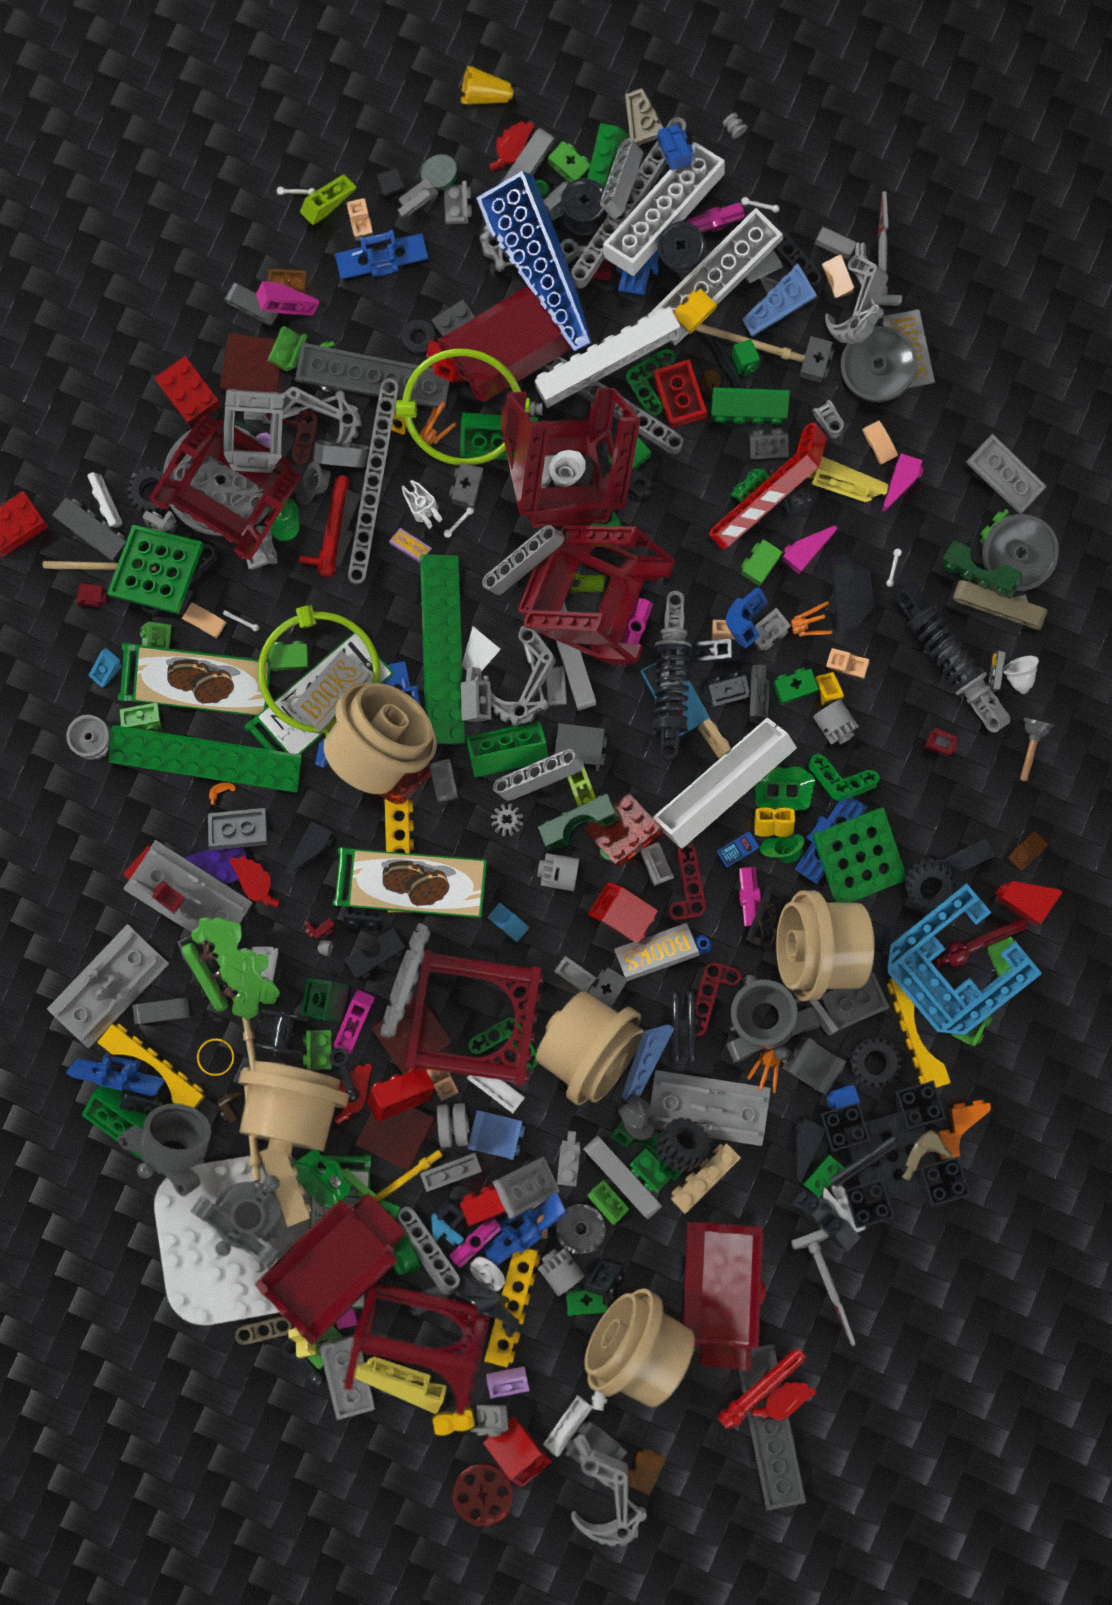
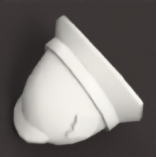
[549,450,585,487]
[1003,655,1039,694]

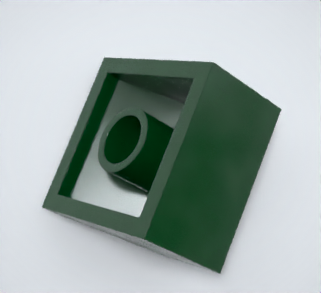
[300,978,349,1023]

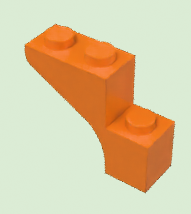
[937,1100,991,1159]

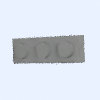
[420,1153,482,1192]

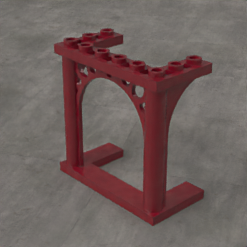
[403,950,544,1085]
[344,1278,490,1416]

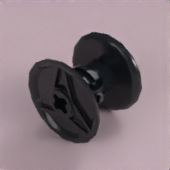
[560,178,606,237]
[657,221,707,274]
[255,1010,309,1055]

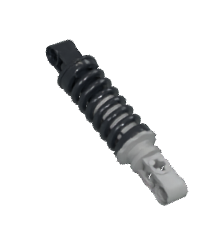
[896,585,1010,732]
[652,591,692,762]

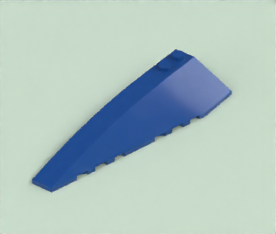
[477,171,592,351]

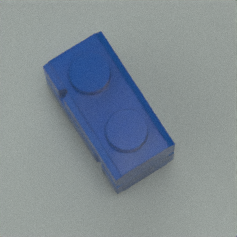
[657,124,694,171]
[826,1085,860,1109]

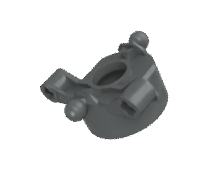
[726,975,821,1063]
[118,1104,211,1197]
[190,1175,281,1269]

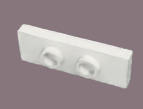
[87,472,123,528]
[467,1075,525,1113]
[543,1395,593,1456]

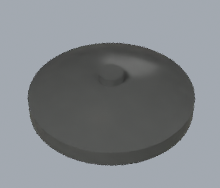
[841,326,917,402]
[982,514,1059,591]

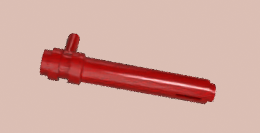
[299,475,350,577]
[718,1348,806,1430]

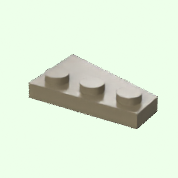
[625,89,664,145]

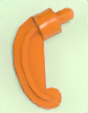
[209,783,235,805]

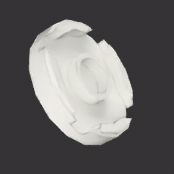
[470,1257,505,1292]

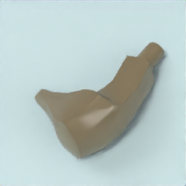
[902,1130,953,1181]

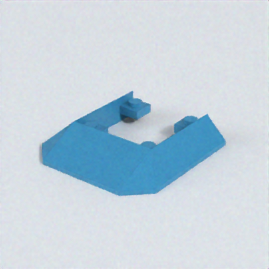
[888,883,1042,1034]

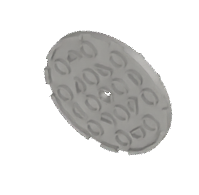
[163,426,270,536]
[381,923,430,1038]

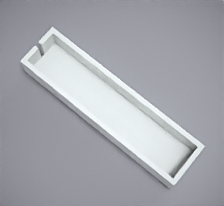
[653,718,797,849]

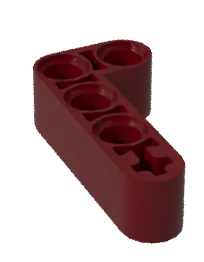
[669,842,706,921]
[695,963,741,1036]

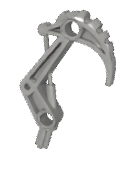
[480,224,587,271]
[825,242,888,344]
[244,387,363,444]
[484,620,556,726]
[571,1435,646,1546]

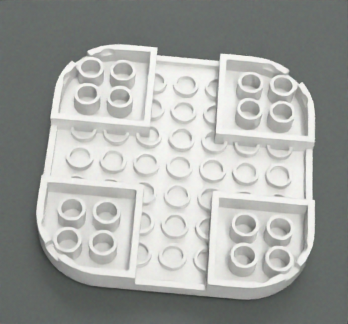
[154,1154,310,1325]

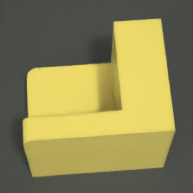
[289,1329,316,1358]

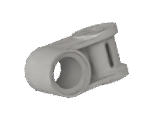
[812,400,844,439]

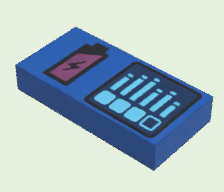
[716,831,760,868]

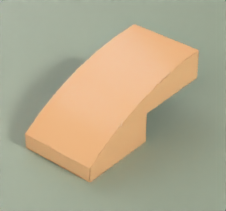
[346,198,373,241]
[862,420,898,464]
[182,602,227,638]
[826,648,870,679]
[426,1069,459,1101]

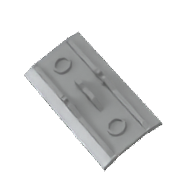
[123,840,252,947]
[47,924,169,1049]
[650,1070,771,1146]

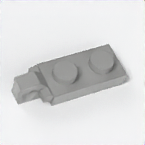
[557,1131,580,1186]

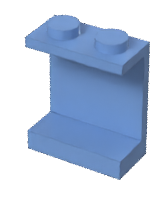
[468,1110,525,1160]

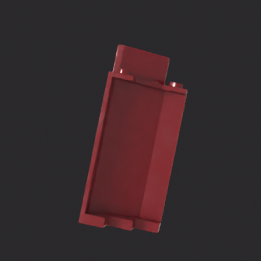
[437,287,587,402]
[254,1193,407,1345]
[683,1222,763,1371]

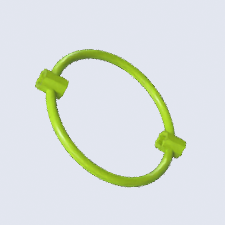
[396,349,531,466]
[258,605,381,737]

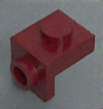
[592,258,614,281]
[152,882,186,914]
[305,918,336,940]

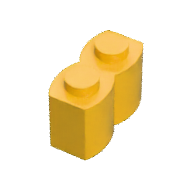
[674,289,717,334]
[754,808,795,837]
[433,1408,475,1435]

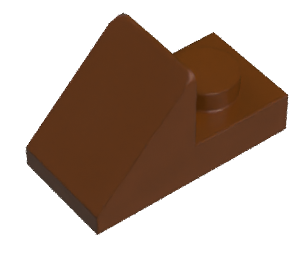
[1007,831,1048,871]

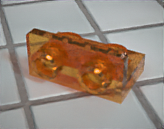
[267,269,307,294]
[628,1447,666,1495]

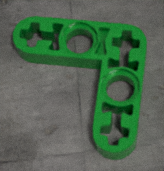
[626,349,675,418]
[809,754,880,801]
[468,1017,538,1068]

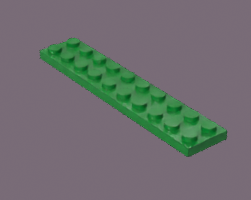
[420,554,465,745]
[109,725,302,793]

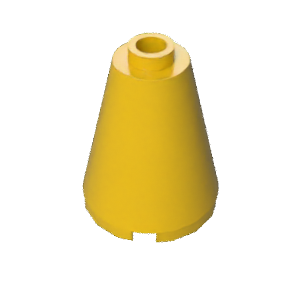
[461,66,513,105]

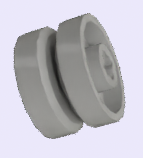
[66,715,111,760]
[437,1103,469,1148]

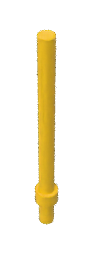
[373,1149,443,1203]

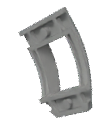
[224,389,284,473]

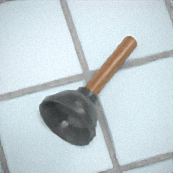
[1020,718,1054,781]

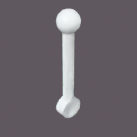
[277,187,316,195]
[741,197,780,213]
[444,507,474,538]
[886,549,901,587]
[223,611,260,632]

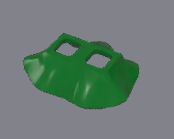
[754,765,815,811]
[294,1150,351,1208]

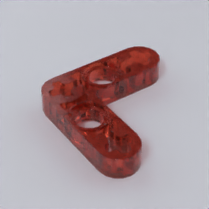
[266,407,318,465]
[377,764,431,805]

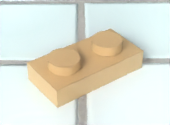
[698,718,731,759]

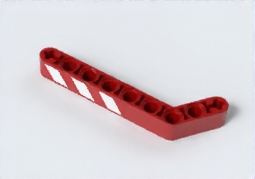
[709,422,827,549]

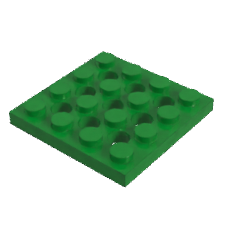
[107,525,204,614]
[812,807,906,903]

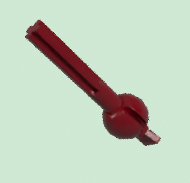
[933,918,1027,968]

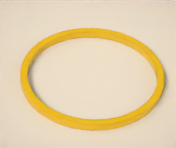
[197,1039,234,1076]

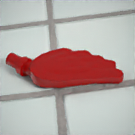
[489,122,534,172]
[230,856,279,908]
[334,1064,372,1124]
[751,1382,816,1420]

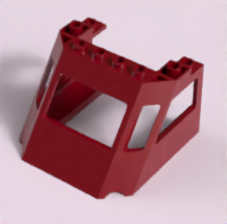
[500,388,640,528]
[149,415,302,561]
[518,525,675,666]

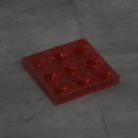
[220,333,281,393]
[584,793,663,867]
[371,996,452,1074]
[356,1107,434,1171]

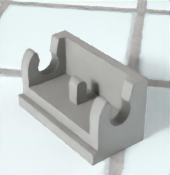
[640,842,674,886]

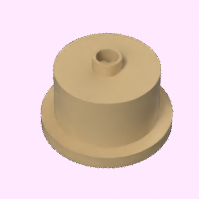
[324,682,437,794]
[776,891,874,1001]
[536,991,644,1106]
[238,1061,349,1155]
[585,1289,694,1407]

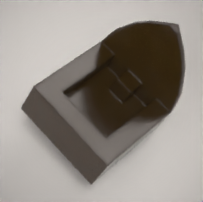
[698,368,724,398]
[217,1093,241,1124]

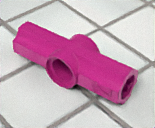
[686,202,745,233]
[621,598,653,644]
[739,867,761,926]
[449,1216,501,1268]

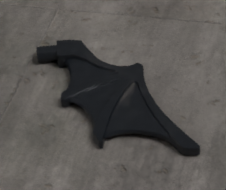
[455,1266,519,1337]

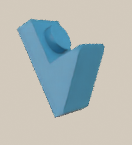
[89,648,122,688]
[488,903,529,942]
[431,1213,464,1245]

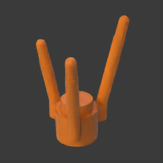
[420,402,456,446]
[790,601,833,637]
[747,1049,781,1093]

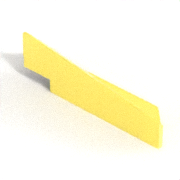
[808,456,888,502]
[355,1357,446,1414]

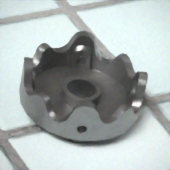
[556,1204,605,1254]

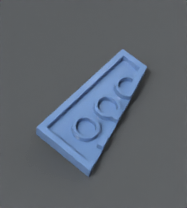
[742,263,817,337]
[621,1024,674,1101]

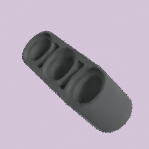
[224,283,278,325]
[313,441,369,468]
[132,998,190,1025]

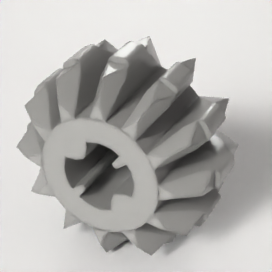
[491,804,523,836]

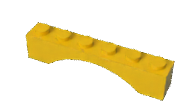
[887,978,951,1088]
[97,1024,205,1109]

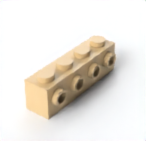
[670,1143,740,1213]
[259,1149,312,1227]

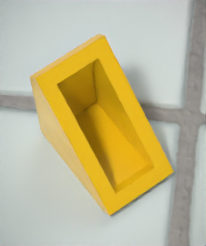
[815,672,844,705]

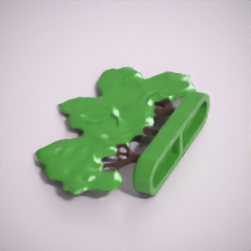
[182,917,280,1020]

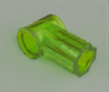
[569,573,604,593]

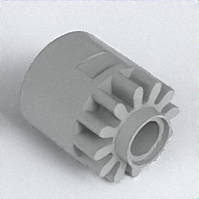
[813,699,859,745]
[537,853,579,891]
[538,1248,585,1296]

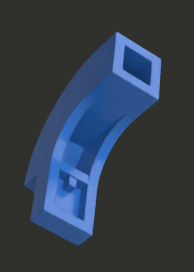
[726,587,768,648]

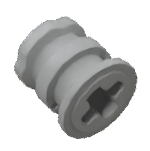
[723,113,747,139]

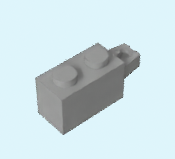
[461,667,491,722]

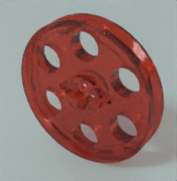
[453,1464,512,1526]

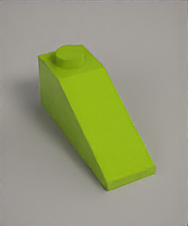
[300,174,356,225]
[566,766,596,806]

